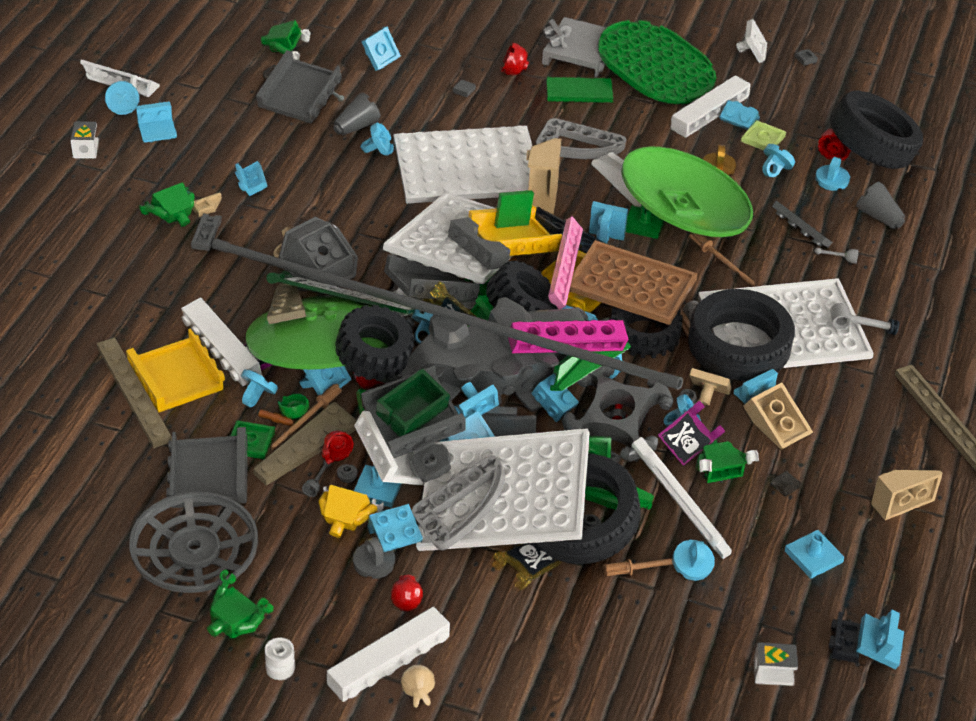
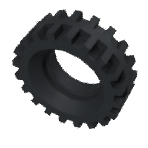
[611,307,683,358]

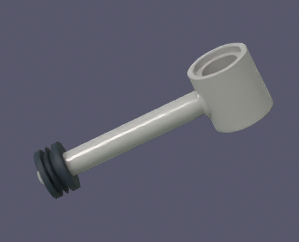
[830,303,899,335]

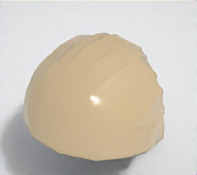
[401,665,435,707]

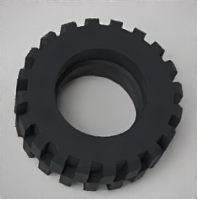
[486,261,558,311]
[335,305,414,381]

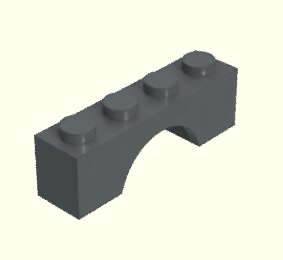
[448,217,510,270]

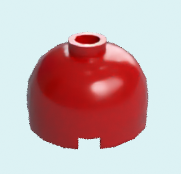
[500,42,529,76]
[818,128,851,161]

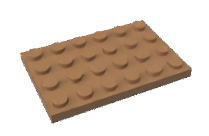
[569,240,698,325]

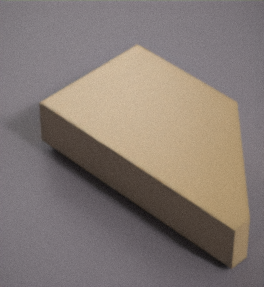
[192,192,222,217]

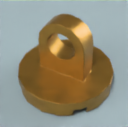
[703,145,736,176]

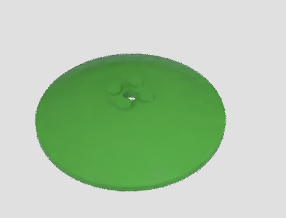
[621,147,753,237]
[246,295,393,370]

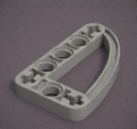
[536,118,626,159]
[412,455,505,550]

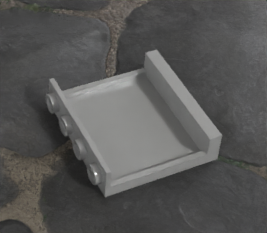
[542,17,606,78]

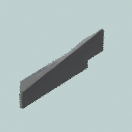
[454,404,536,437]

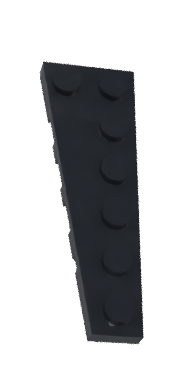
[535,207,606,253]

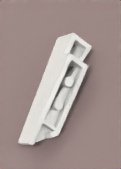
[80,60,160,97]
[591,152,641,207]

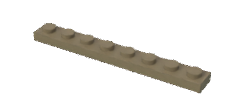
[97,338,172,449]
[895,365,976,471]

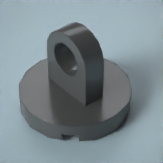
[353,537,395,579]

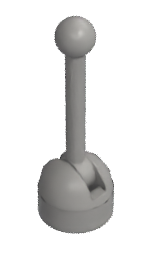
[814,248,859,264]

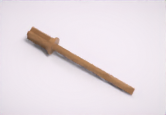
[689,232,755,287]
[271,383,342,450]
[603,558,673,576]

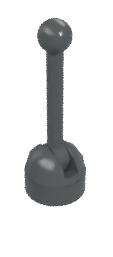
[302,460,331,497]

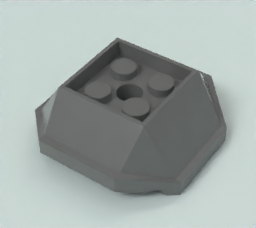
[278,217,358,294]

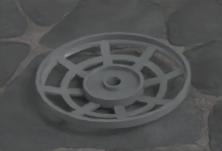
[129,492,258,593]

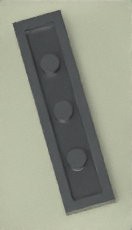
[772,201,833,248]

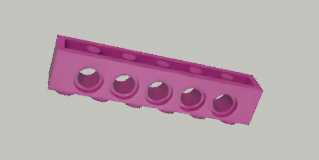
[508,320,629,353]

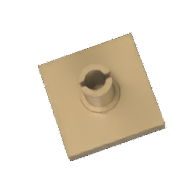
[690,368,732,406]

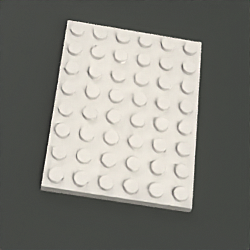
[394,126,532,204]
[383,192,512,284]
[698,278,874,368]
[416,428,590,551]

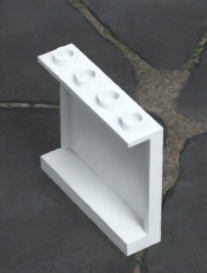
[354,411,425,486]

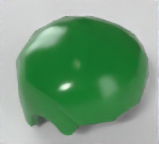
[278,394,310,419]

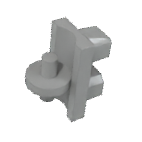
[543,19,572,48]

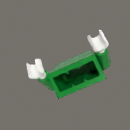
[261,20,310,60]
[695,440,759,483]

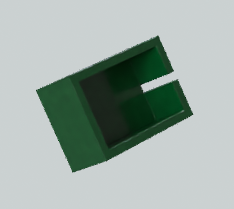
[376,368,450,437]

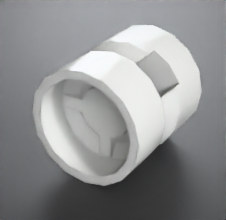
[265,638,295,680]

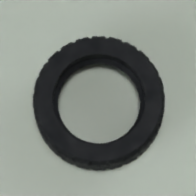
[830,91,923,169]
[688,289,795,381]
[537,454,641,564]

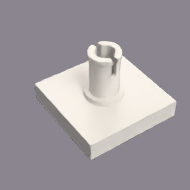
[737,19,767,63]

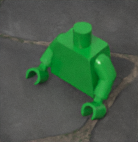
[139,182,195,227]
[207,570,273,638]

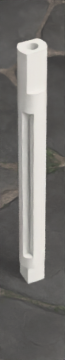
[632,437,731,559]

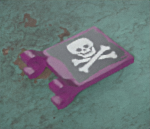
[657,401,725,466]

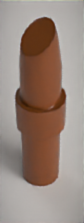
[258,409,294,426]

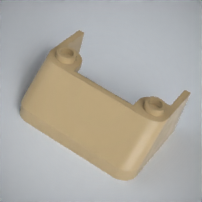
[526,138,562,215]

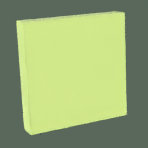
[741,120,786,150]

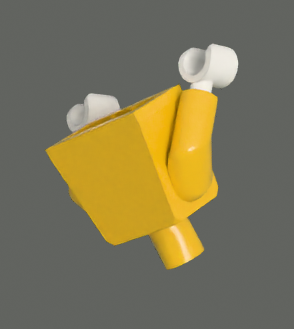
[319,485,384,538]

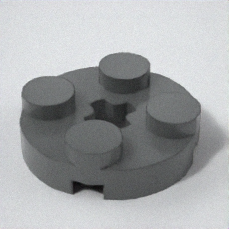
[409,442,451,482]

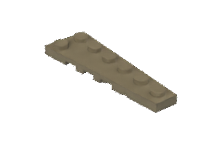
[267,283,306,324]
[253,401,357,486]

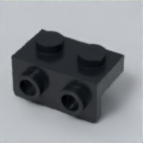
[828,612,861,663]

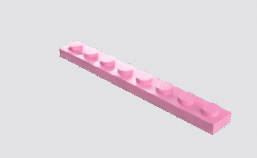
[548,216,583,309]

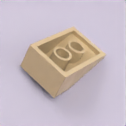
[743,383,813,450]
[871,470,943,520]

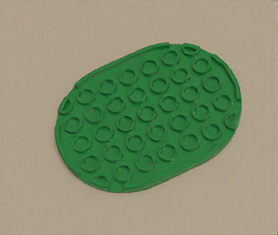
[598,20,716,104]

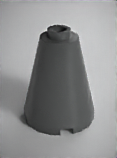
[333,93,381,136]
[856,182,905,229]

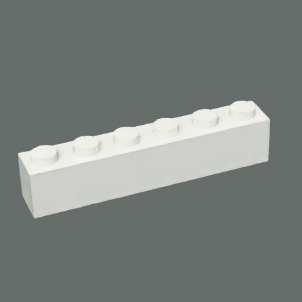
[671,75,750,138]
[181,297,262,387]
[327,606,450,702]

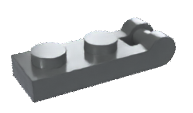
[191,213,222,251]

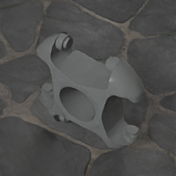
[562,366,673,462]

